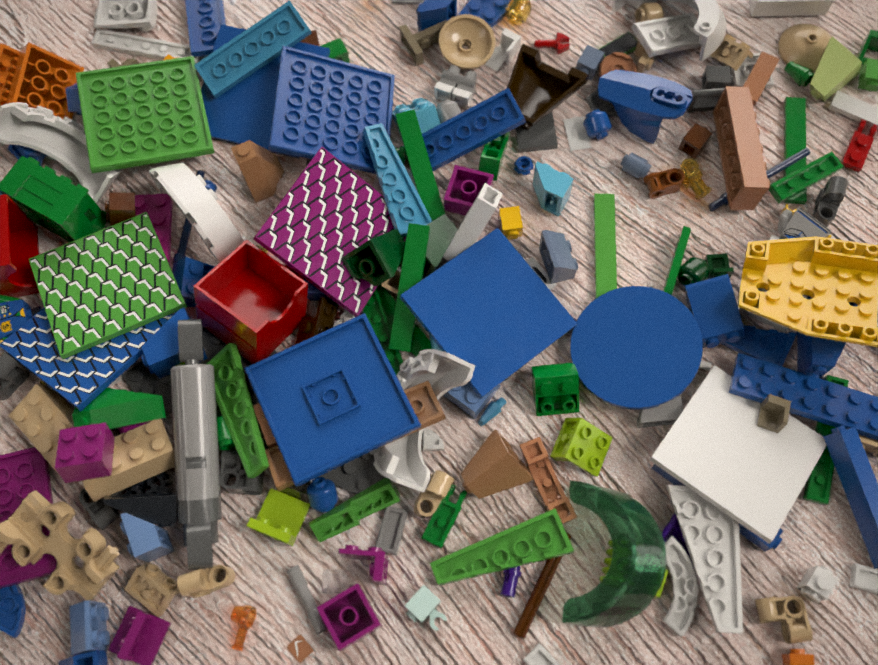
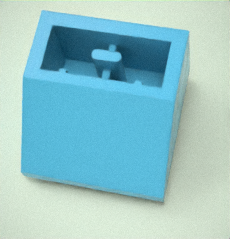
[392,98,440,136]
[533,161,574,217]

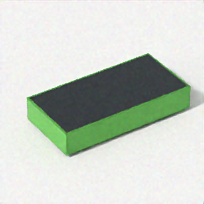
[598,32,638,59]

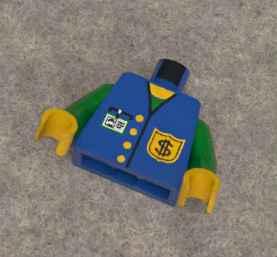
[0,295,42,343]

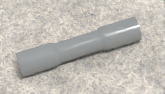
[287,565,328,634]

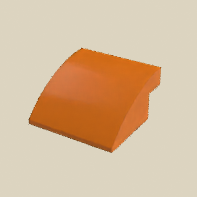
[0,42,84,119]

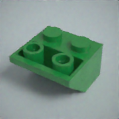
[531,362,579,416]

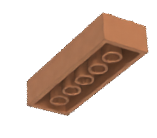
[712,86,770,210]

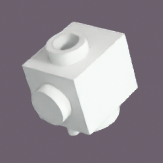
[797,566,839,604]

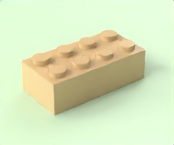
[8,384,74,472]
[82,419,175,502]

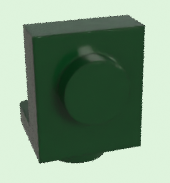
[705,253,734,279]

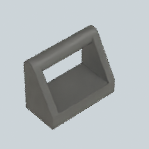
[687,88,725,113]

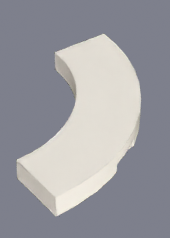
[657,536,698,637]

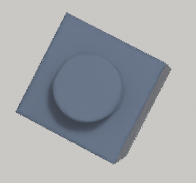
[576,45,605,81]

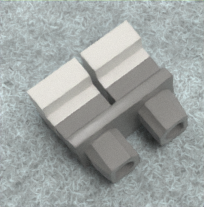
[434,65,476,109]

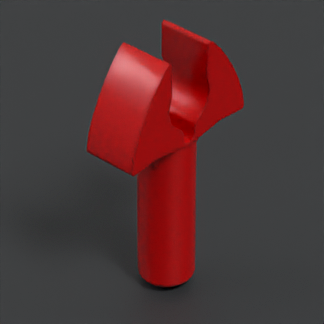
[534,32,570,54]

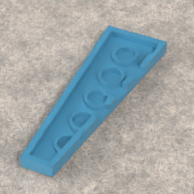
[363,123,432,237]

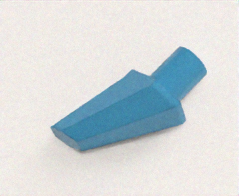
[478,397,507,426]

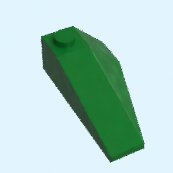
[72,387,166,430]

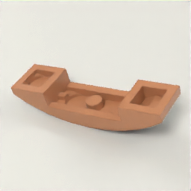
[519,437,577,524]

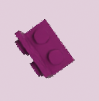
[338,545,389,585]

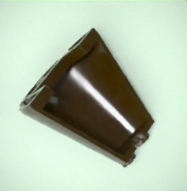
[507,43,589,131]

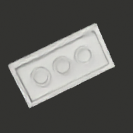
[631,13,702,57]

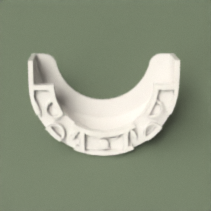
[612,0,726,62]
[0,102,122,204]
[149,163,247,263]
[370,349,475,493]

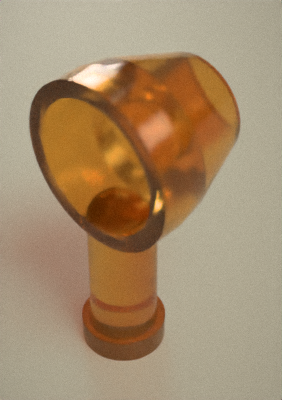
[231,605,257,651]

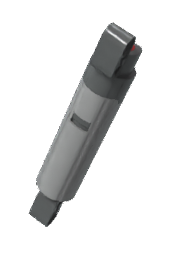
[170,319,222,570]

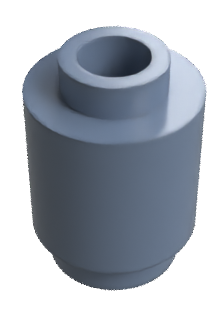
[620,152,652,179]

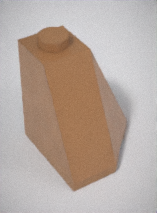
[231,140,284,203]
[460,429,533,499]

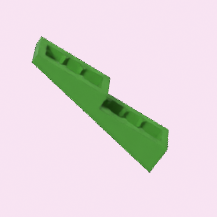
[309,477,400,542]

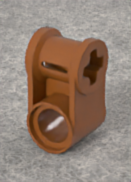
[643,168,685,199]

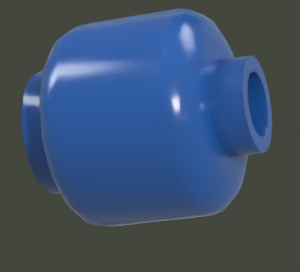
[583,109,612,140]
[307,477,338,512]

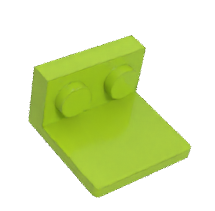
[550,418,612,476]
[247,488,311,547]

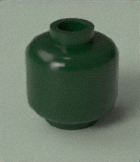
[678,257,710,286]

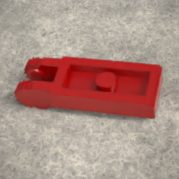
[841,119,878,173]

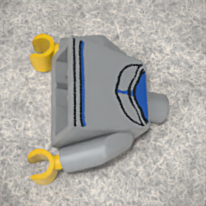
[777,204,832,239]

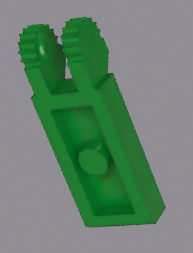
[421,484,468,549]

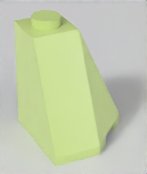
[810,37,862,102]

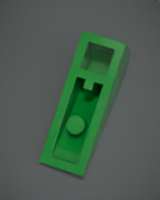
[478,131,511,181]

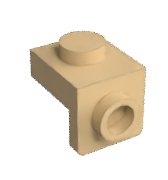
[634,41,654,73]

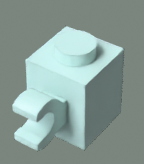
[405,584,447,631]

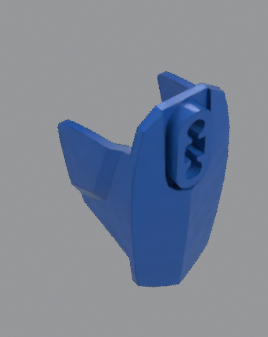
[598,69,693,144]

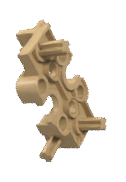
[0,491,120,601]

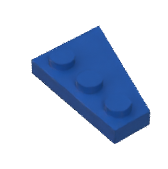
[720,325,797,366]

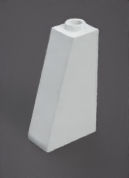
[443,183,503,262]

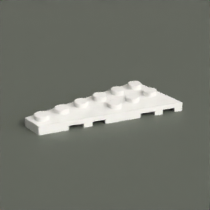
[666,485,743,634]

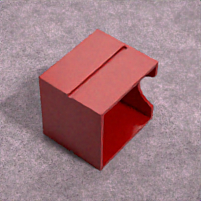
[0,194,39,298]
[193,239,308,364]

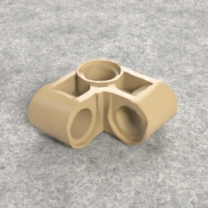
[413,470,454,518]
[177,565,235,598]
[755,596,813,644]

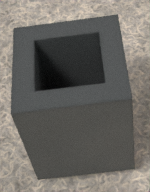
[702,65,733,89]

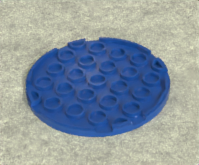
[570,286,703,410]

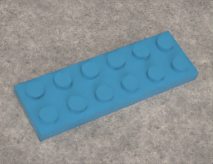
[194,0,312,98]

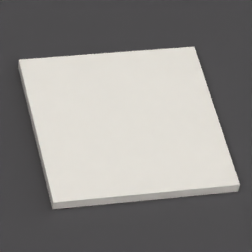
[650,365,827,544]

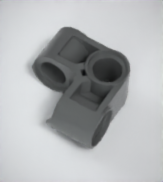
[812,176,848,227]
[0,351,29,400]
[220,450,265,495]
[79,488,124,530]

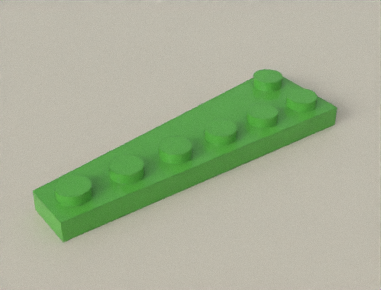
[207,343,269,478]
[430,508,575,586]

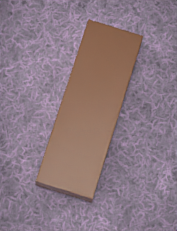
[743,51,780,106]

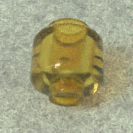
[505,0,532,25]

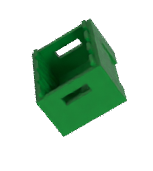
[0,156,107,243]

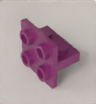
[109,606,171,665]

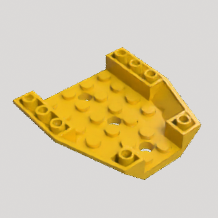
[737,236,878,347]

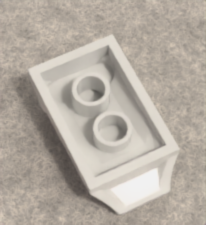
[93,0,158,32]

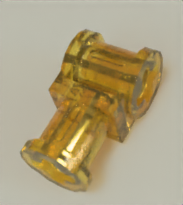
[679,158,712,200]

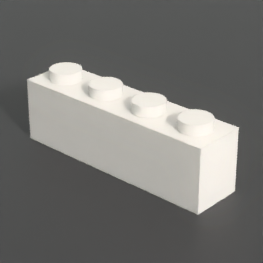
[749,0,834,16]

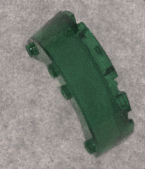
[562,480,667,628]

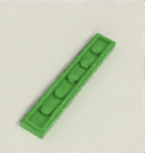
[594,193,617,299]

